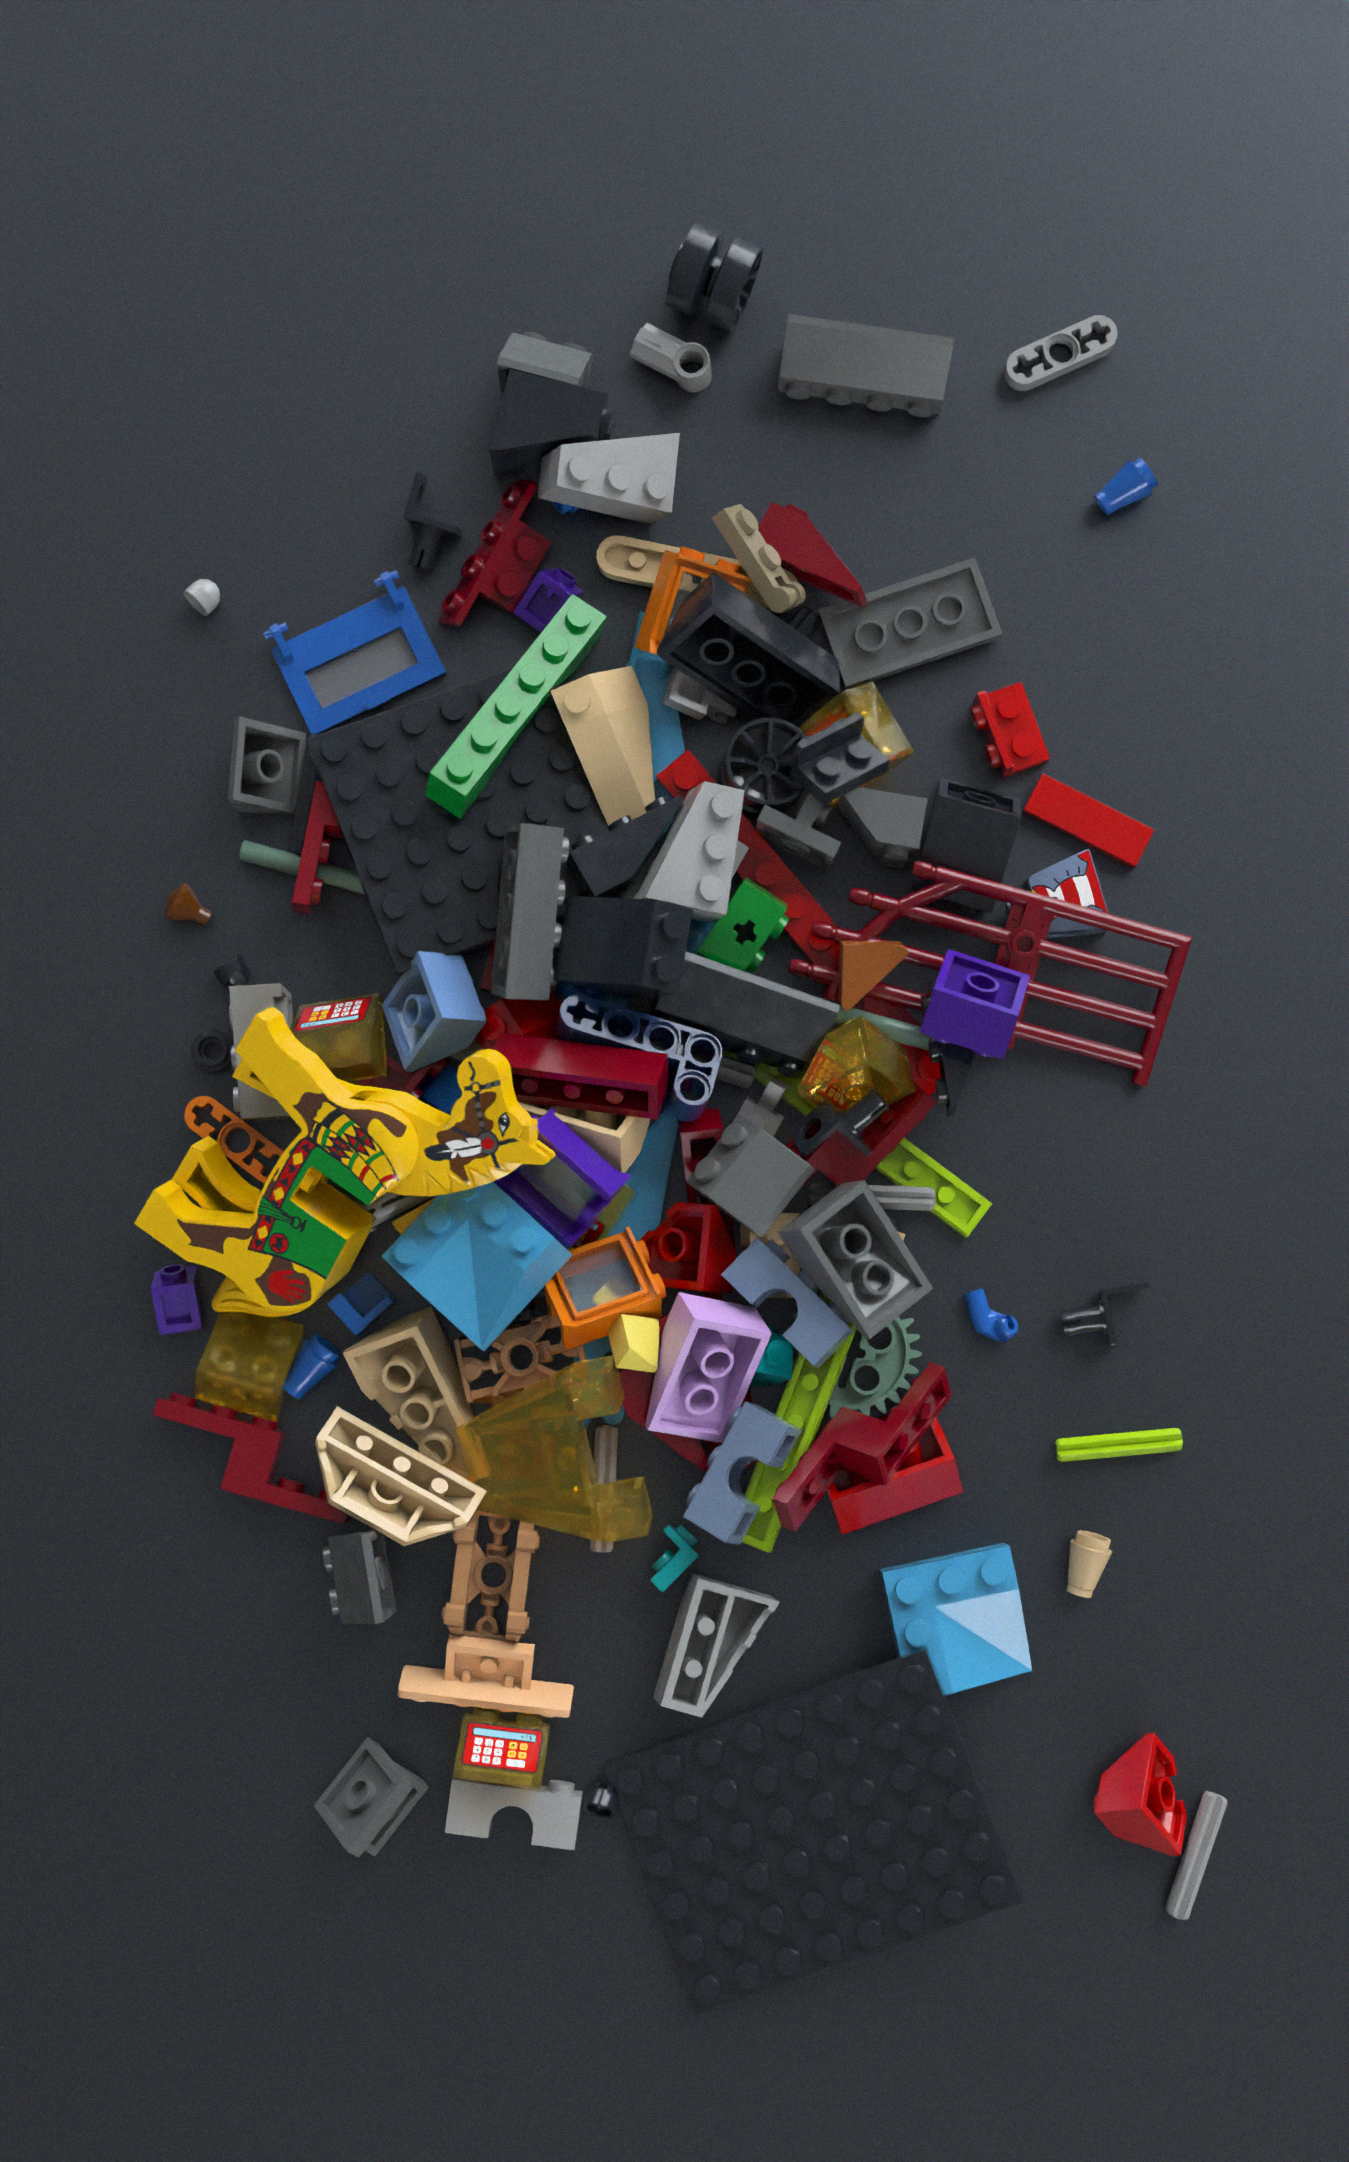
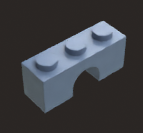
[721,1237,854,1369]
[683,1401,802,1545]

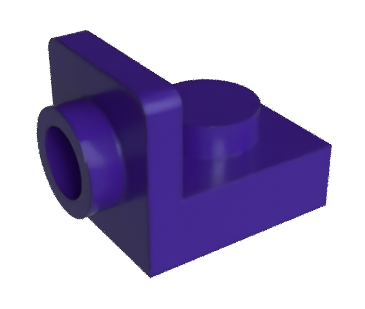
[513,567,583,632]
[151,1264,203,1335]

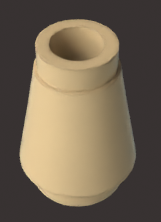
[1066,1530,1112,1598]

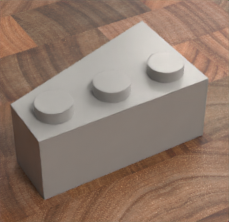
[538,433,680,525]
[653,1572,780,1717]

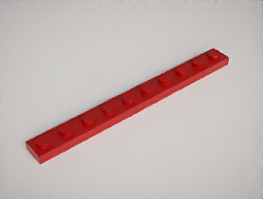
[656,749,941,1095]

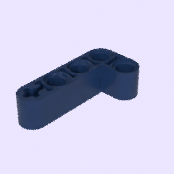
[555,995,722,1122]

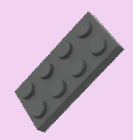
[817,557,1002,691]

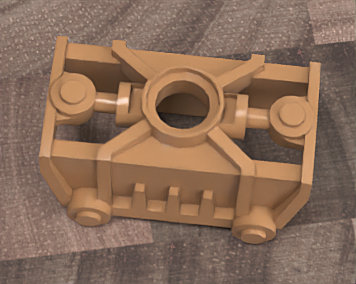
[454,1311,591,1408]
[442,1509,540,1642]

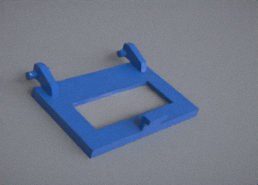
[263,570,447,735]

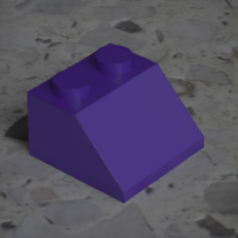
[920,949,1030,1059]

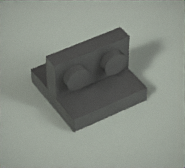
[756,793,841,872]
[314,1737,429,1858]

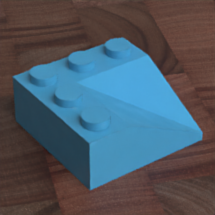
[381,1182,573,1351]
[879,1543,1032,1695]

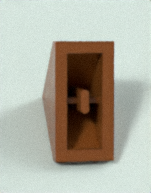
[838,941,910,1012]

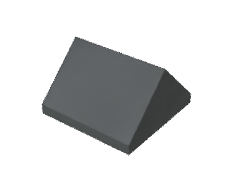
[228,716,307,816]

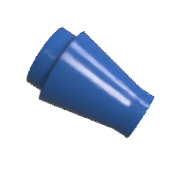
[1094,457,1158,516]
[281,1334,341,1399]

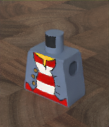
[1005,849,1109,939]

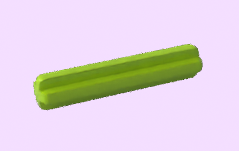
[1055,1428,1183,1462]

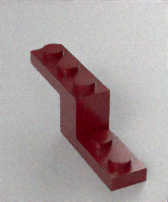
[292,712,383,915]
[786,1076,937,1189]
[772,1362,952,1532]
[153,1392,351,1524]

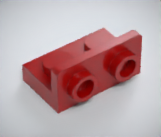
[970,682,1050,778]

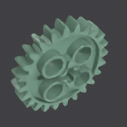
[785,1289,922,1418]

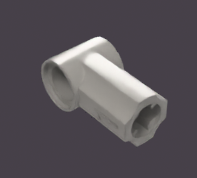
[630,323,712,393]

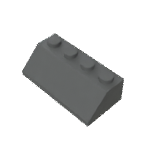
[778,314,954,417]
[491,823,569,1000]

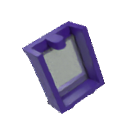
[493,1108,633,1249]

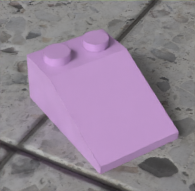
[645,1292,772,1443]

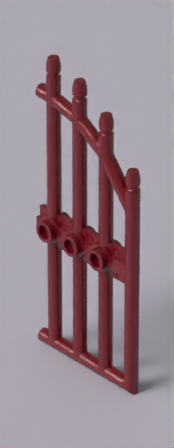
[788,861,1193,1086]

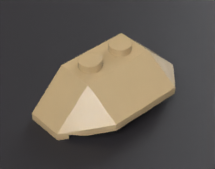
[315,1407,487,1546]

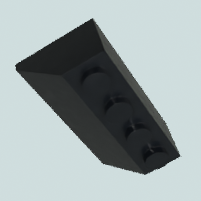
[657,572,840,728]
[650,951,840,1078]

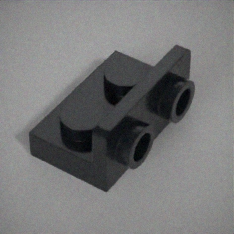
[790,712,889,805]

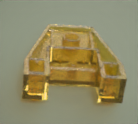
[456,1356,653,1543]

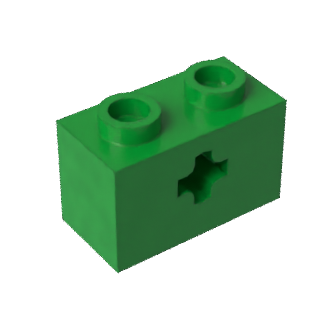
[697,877,790,974]

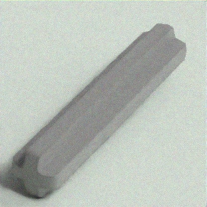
[809,1183,935,1211]
[590,1425,618,1553]
[1165,1791,1227,1920]

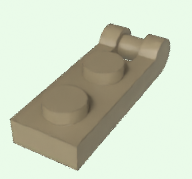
[712,504,806,613]

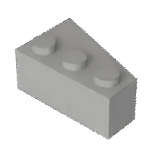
[633,781,745,923]
[229,983,294,1122]

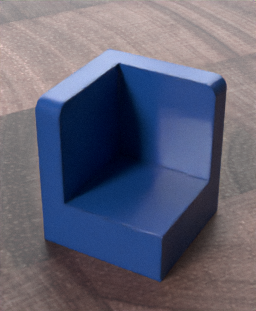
[327,1272,398,1337]

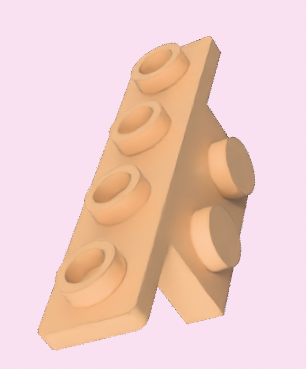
[398,1634,574,1718]

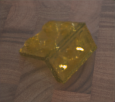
[195,1312,304,1422]

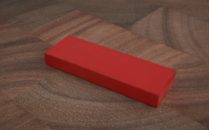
[1023,773,1154,869]

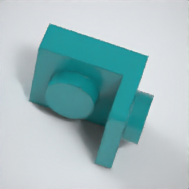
[650,1523,699,1593]

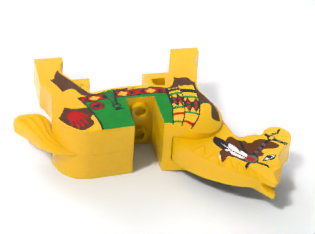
[134,1006,556,1317]

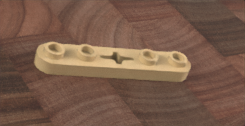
[596,536,798,613]

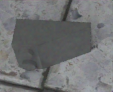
[778,1180,933,1339]
[323,1528,397,1624]

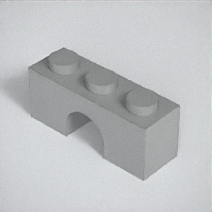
[445,1768,583,1850]

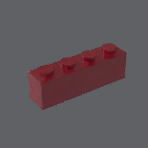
[493,1033,668,1120]

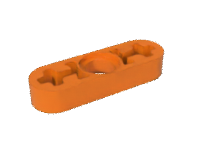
[184,1096,284,1183]

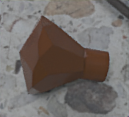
[164,883,212,927]

